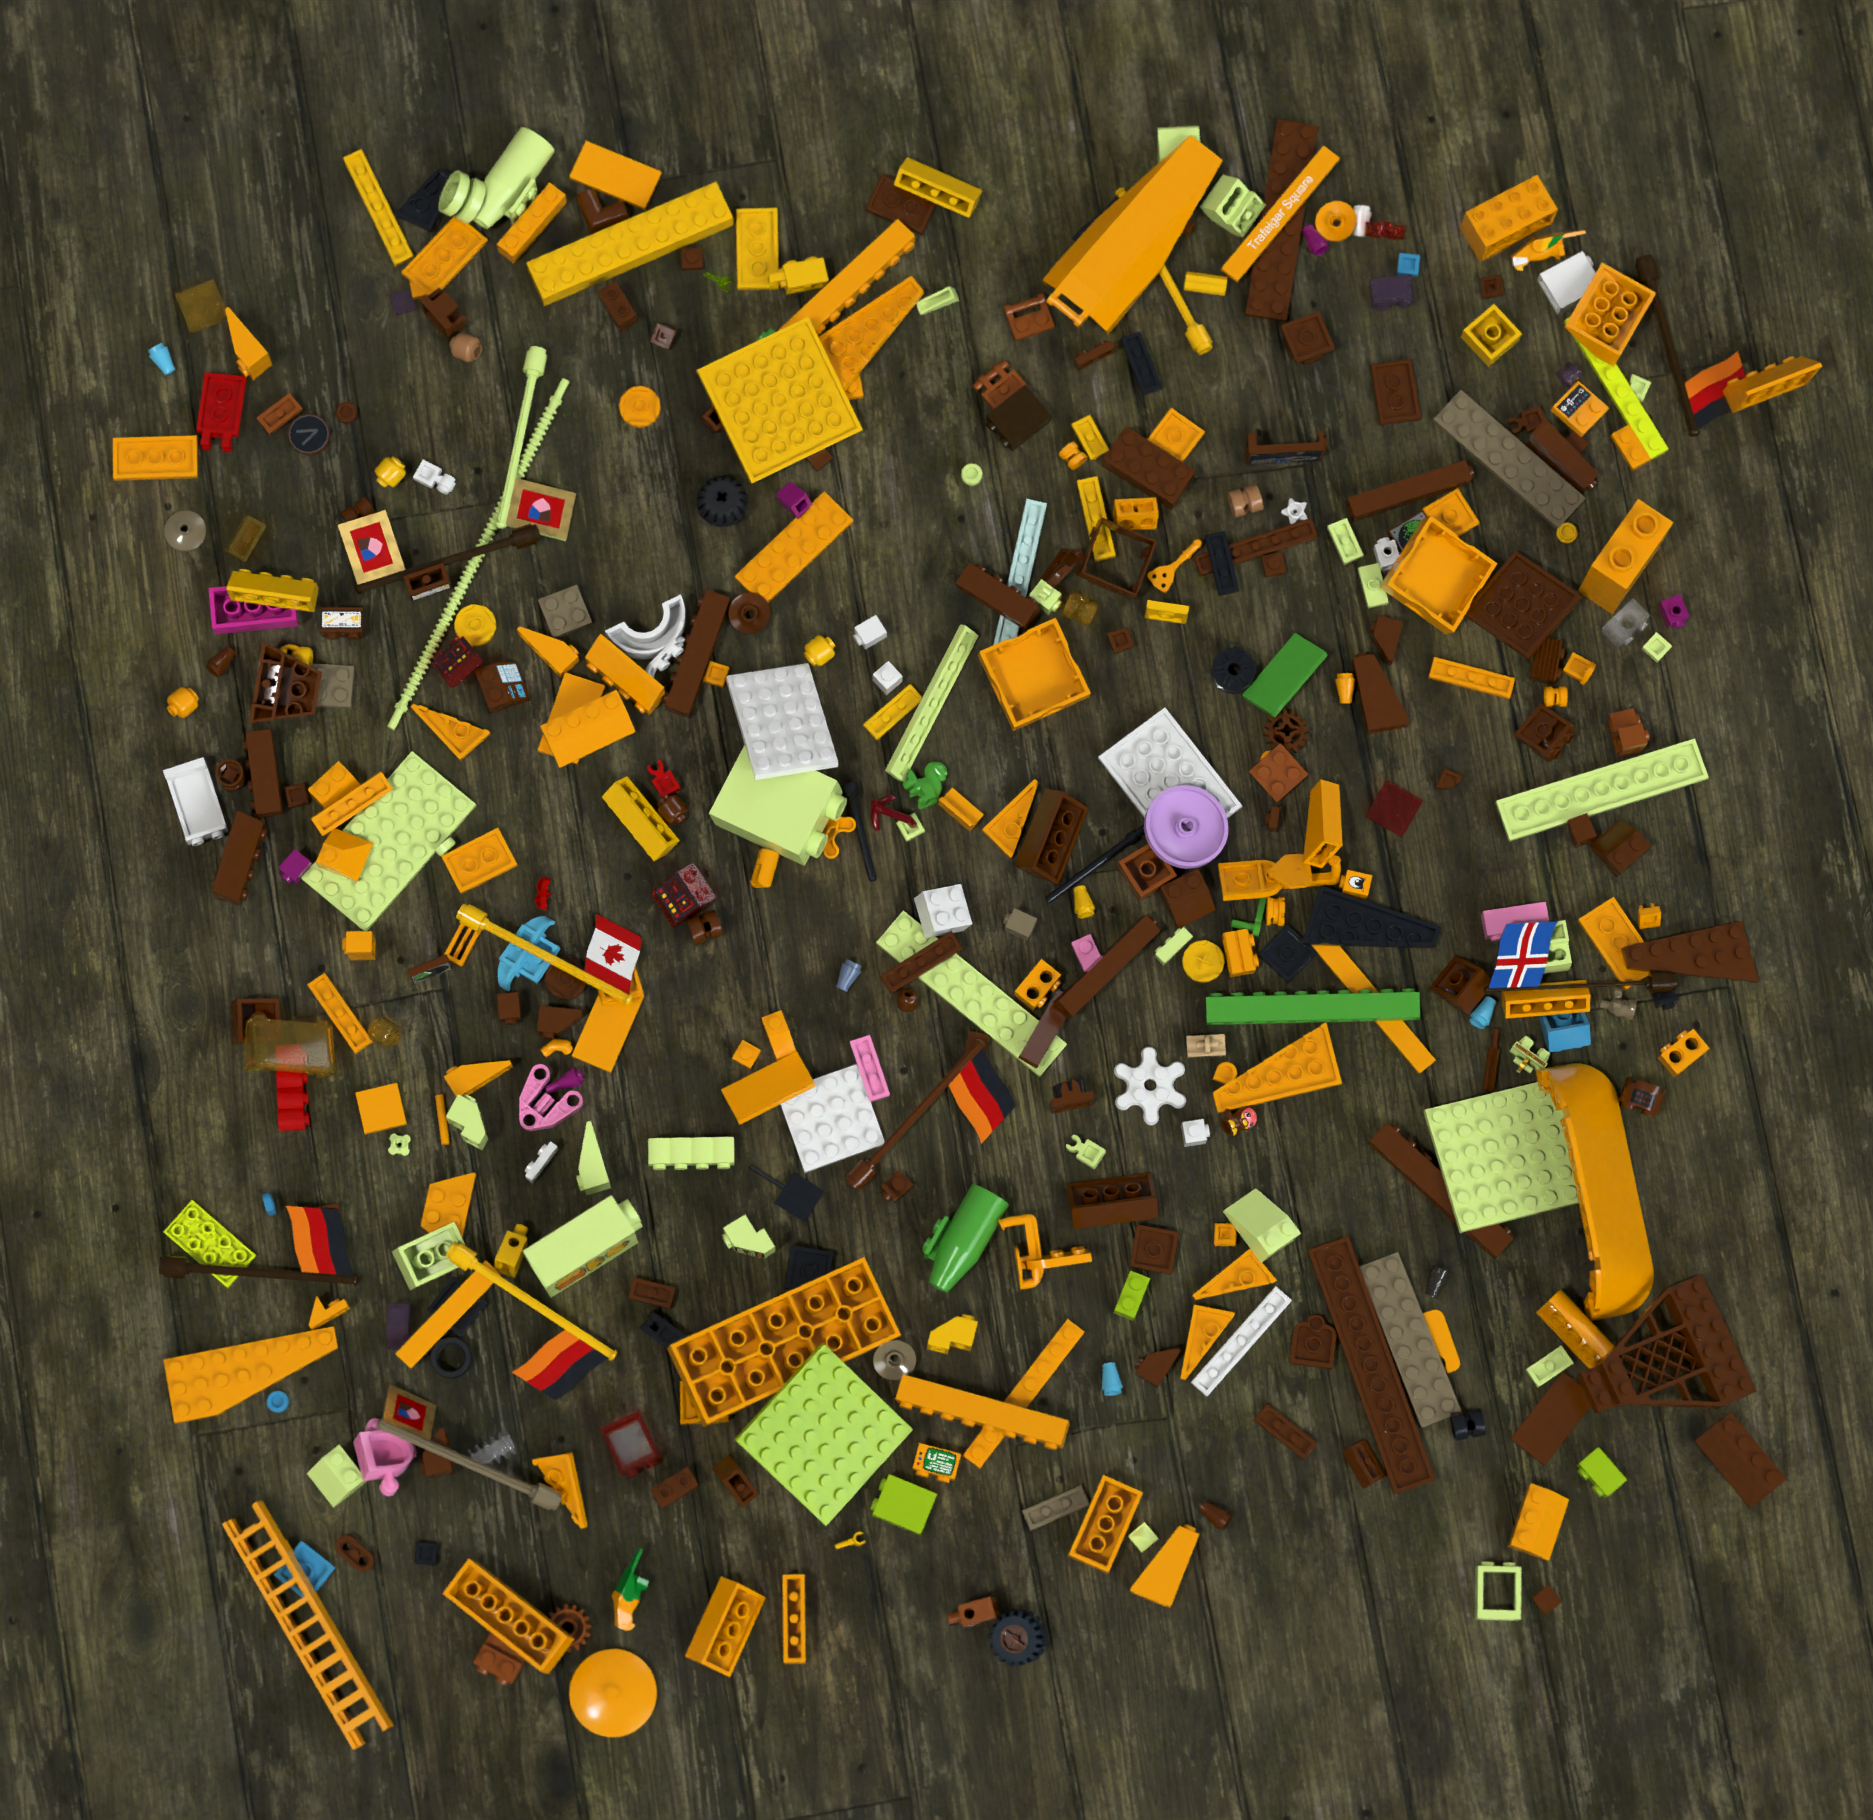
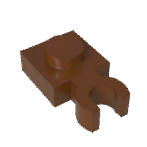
[1507,406,1545,435]

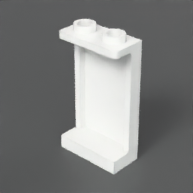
[163,757,229,846]

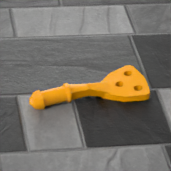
[1147,539,1202,593]

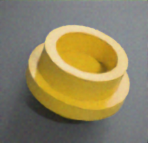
[1556,523,1578,544]

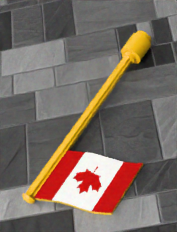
[456,904,641,1006]

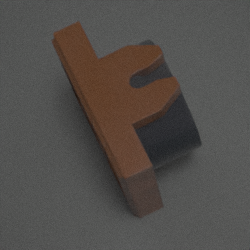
[1049,1079,1094,1114]

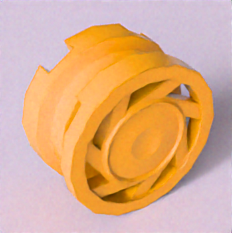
[1266,897,1285,926]

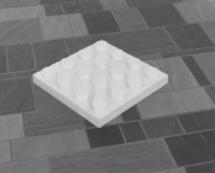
[780,1064,885,1173]

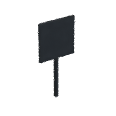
[749,1166,824,1222]

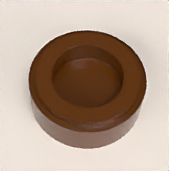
[336,402,357,424]

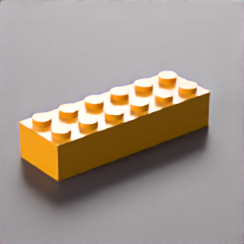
[443,1559,574,1674]

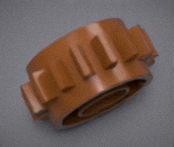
[549,1604,592,1653]

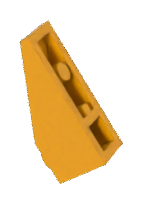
[517,626,579,678]
[444,1060,513,1097]

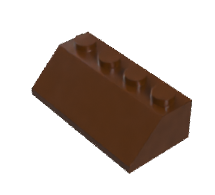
[1014,789,1089,885]
[212,811,268,906]
[1066,1172,1158,1229]
[1694,1412,1787,1508]

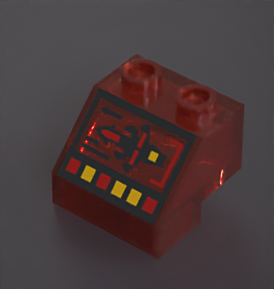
[431,636,485,689]
[651,863,717,928]

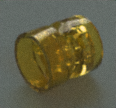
[1062,591,1099,628]

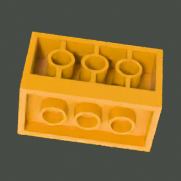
[1460,175,1558,263]

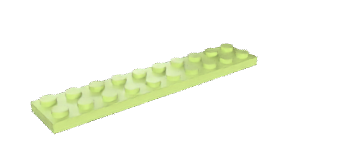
[1495,739,1709,842]
[876,911,1067,1077]

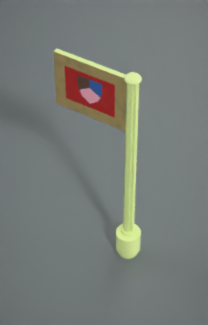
[495,346,576,541]

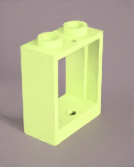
[1475,1562,1521,1621]

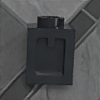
[1651,990,1679,1010]

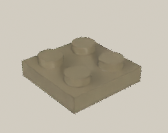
[538,585,592,639]
[312,664,355,709]

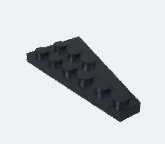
[1301,886,1441,948]

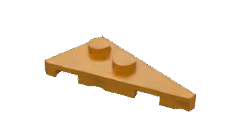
[1192,1249,1277,1300]
[1180,1305,1235,1380]

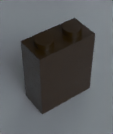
[986,385,1051,452]

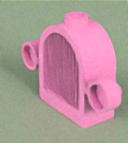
[354,1418,417,1496]

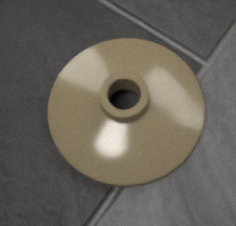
[164,510,206,552]
[873,1340,916,1380]

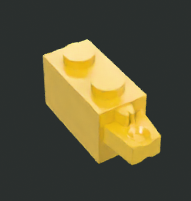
[768,256,829,295]

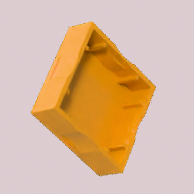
[1379,516,1497,634]
[978,618,1091,731]

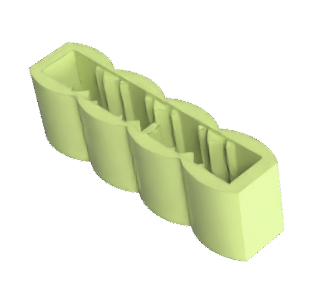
[648,1137,735,1170]

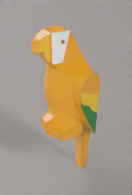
[1511,230,1586,271]

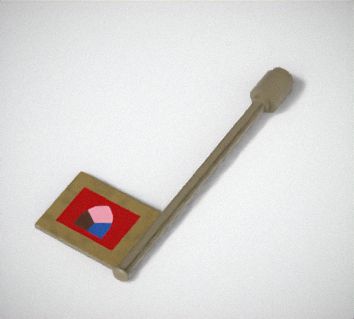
[377,1384,562,1511]

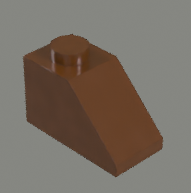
[1370,615,1403,666]
[537,1006,583,1039]
[1134,1348,1181,1388]
[711,1455,759,1508]

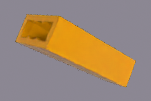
[1303,779,1343,868]
[1129,1524,1199,1608]

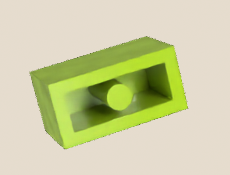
[1114,1270,1150,1321]
[1576,1447,1627,1498]

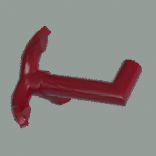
[870,794,917,831]

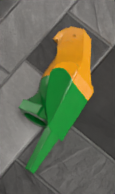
[612,1548,649,1631]

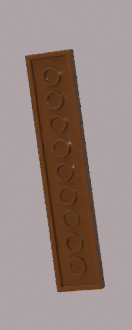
[1245,119,1318,323]

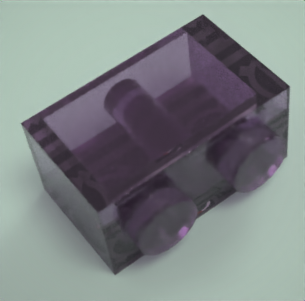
[1368,274,1415,311]

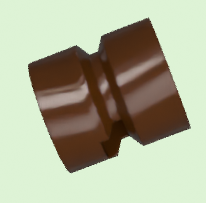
[340,497,376,522]
[216,759,246,792]
[686,909,724,945]

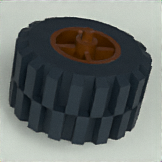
[988,1609,1048,1666]

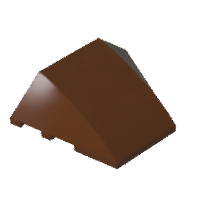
[249,641,322,724]

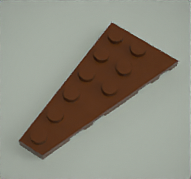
[1621,921,1759,983]

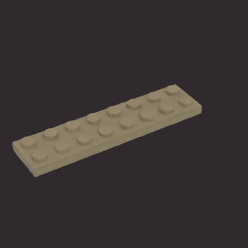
[1433,390,1586,529]
[1360,1252,1461,1428]

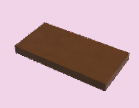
[1510,1371,1591,1466]

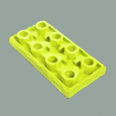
[164,1200,256,1288]

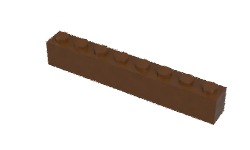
[1368,1122,1514,1260]

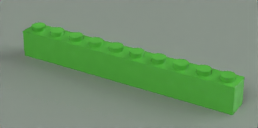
[1206,989,1420,1025]

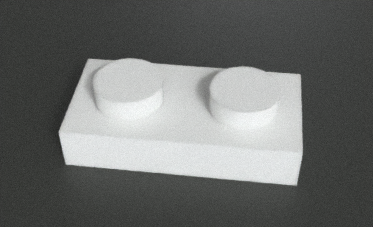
[525,1141,558,1183]

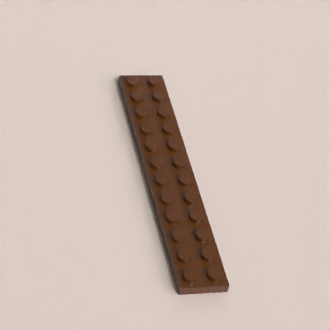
[1307,1236,1435,1495]

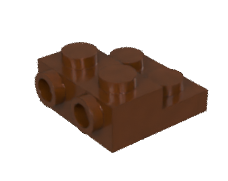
[1514,703,1575,762]

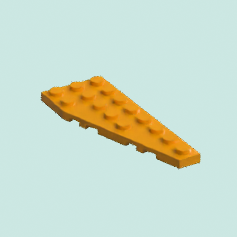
[164,1326,338,1424]

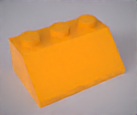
[1508,1483,1569,1561]

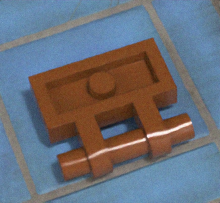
[972,360,1027,410]

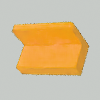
[938,788,984,832]

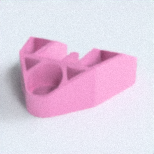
[519,1064,583,1131]

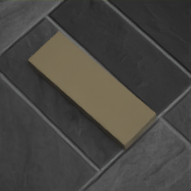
[1022,1485,1090,1531]

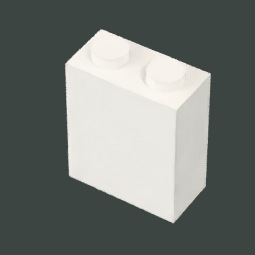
[1537,251,1596,315]

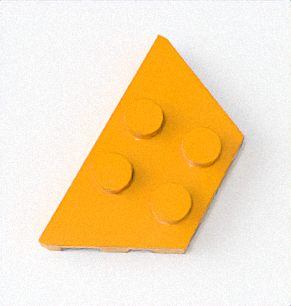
[421,1173,476,1238]

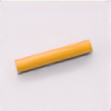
[435,1094,450,1145]

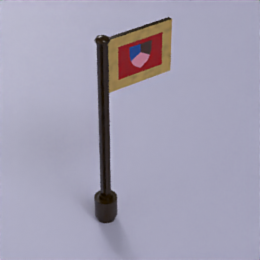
[338,510,541,595]

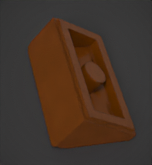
[1342,1438,1386,1489]

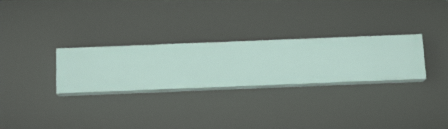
[994,499,1047,645]

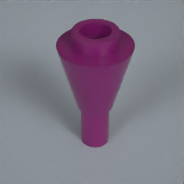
[545,1066,585,1094]

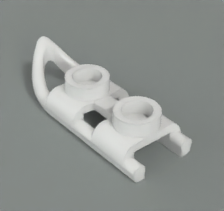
[645,636,685,678]

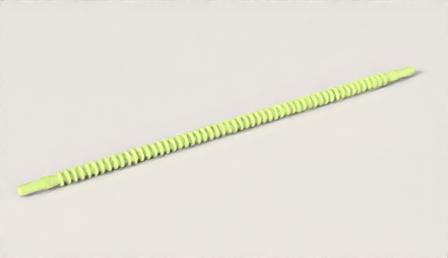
[387,378,569,730]

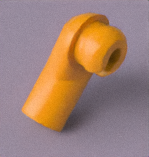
[540,1039,573,1058]

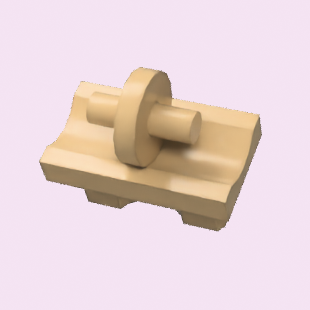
[1186,1034,1226,1058]

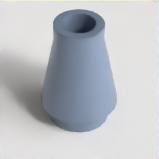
[836,959,862,992]

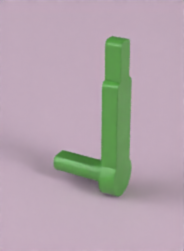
[1231,897,1267,937]

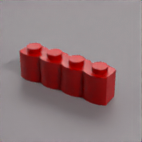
[275,1044,310,1132]

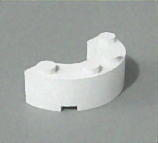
[605,595,686,659]

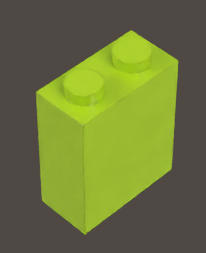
[870,1474,937,1536]

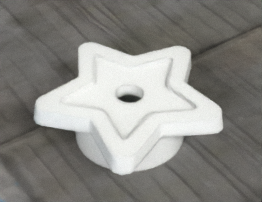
[1281,498,1307,524]

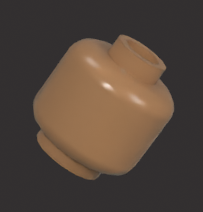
[450,332,482,362]

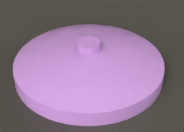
[1144,785,1228,869]

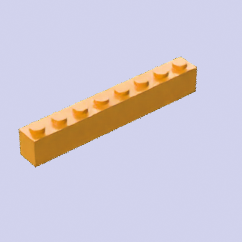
[779,219,915,336]
[895,1374,1070,1450]

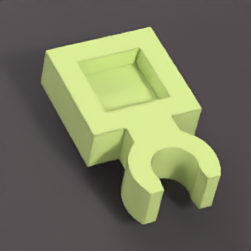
[1066,1135,1106,1170]

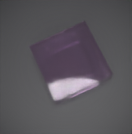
[390,289,416,316]

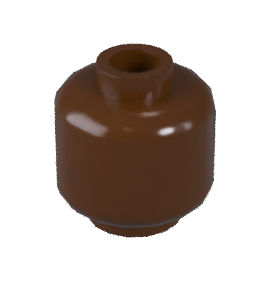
[657,794,688,826]

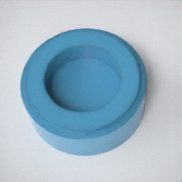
[267,1391,289,1413]

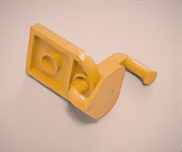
[998,1214,1092,1290]

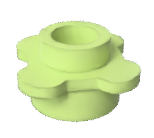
[388,1134,411,1156]

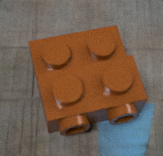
[473,1633,526,1686]

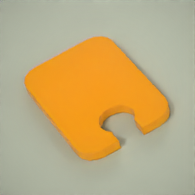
[1423,1310,1460,1374]

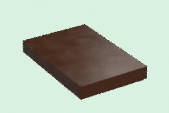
[865,173,936,235]
[1370,359,1421,426]

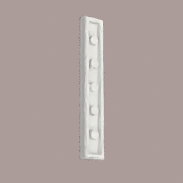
[1191,1286,1292,1397]

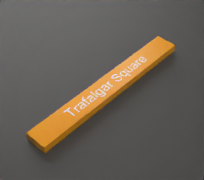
[1221,146,1340,282]

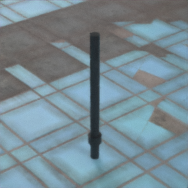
[1045,824,1145,904]

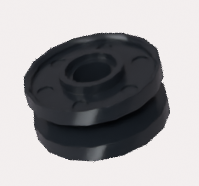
[1211,647,1256,694]

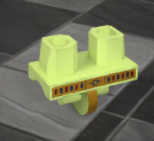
[1509,1036,1550,1074]

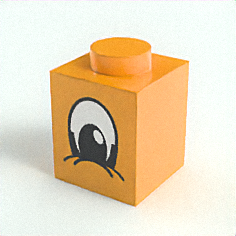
[1339,870,1372,900]

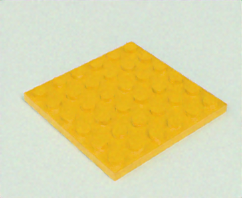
[696,317,863,484]

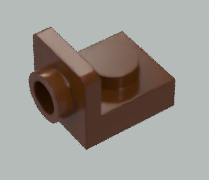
[880,1170,914,1203]

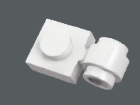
[413,460,455,495]

